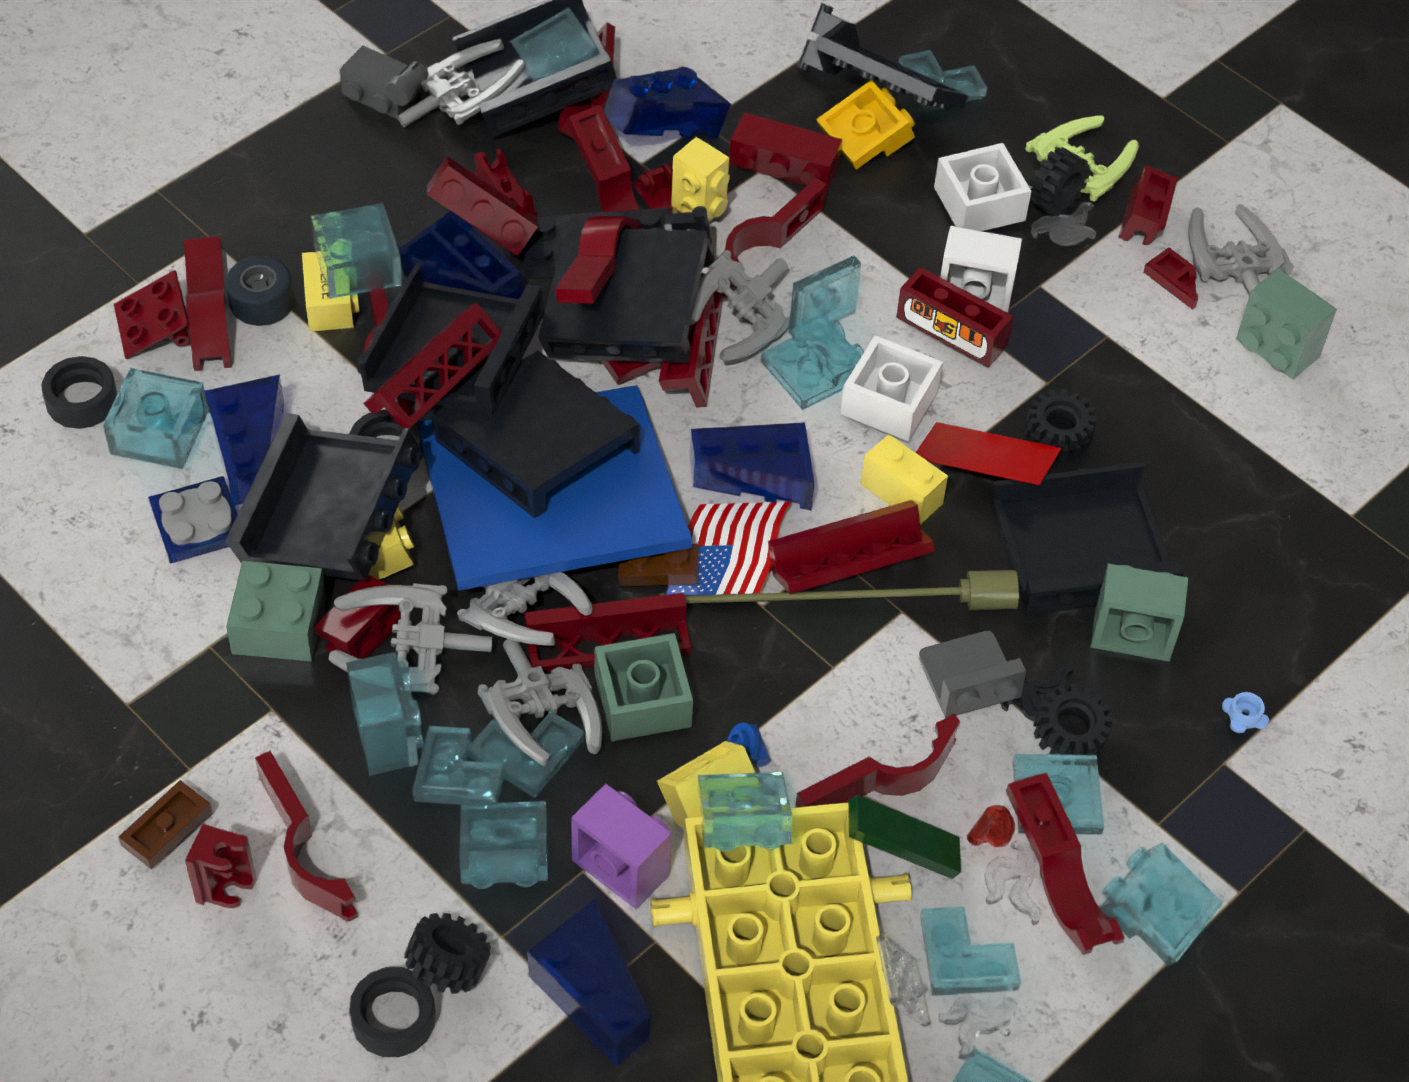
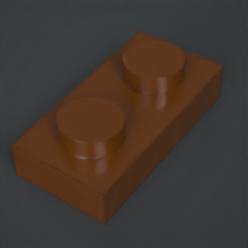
[618,544,700,586]
[118,780,212,869]

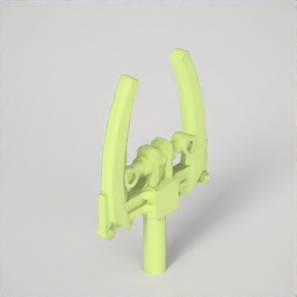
[1025,115,1139,201]

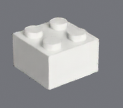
[934,143,1031,231]
[940,226,1022,313]
[840,335,943,442]

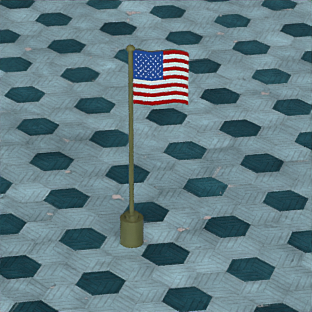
[658,502,1019,610]

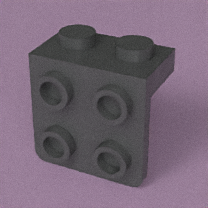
[919,631,1026,718]

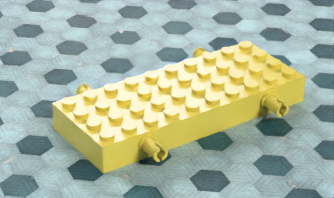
[650,803,911,1082]

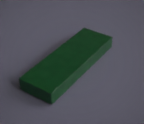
[848,795,961,879]

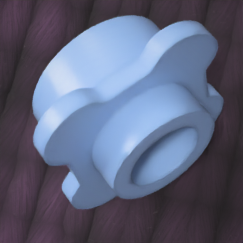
[1222,692,1269,733]

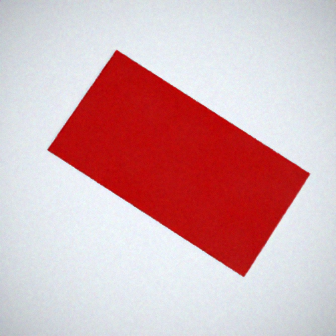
[915,422,1062,485]

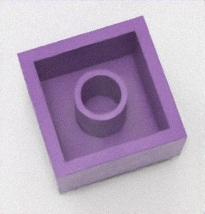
[571,784,672,910]

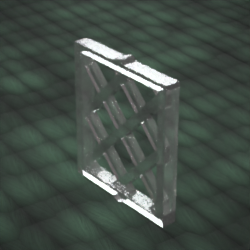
[876,934,931,1027]

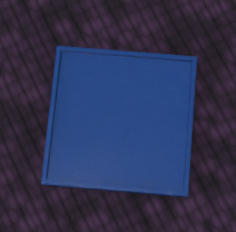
[417,385,692,590]

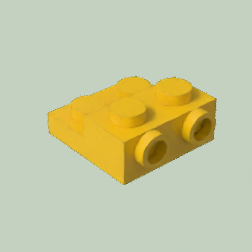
[816,80,915,170]

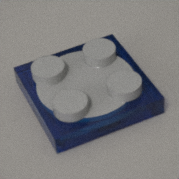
[148,476,238,564]

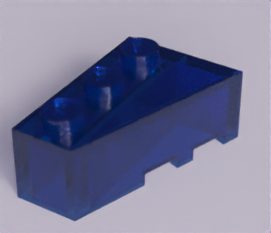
[604,67,731,138]
[396,211,525,299]
[205,374,284,506]
[690,422,815,511]
[528,899,650,1066]

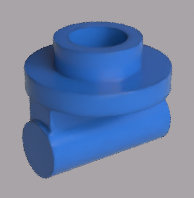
[727,723,771,767]

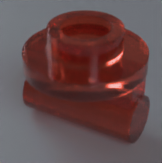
[967,805,1015,847]

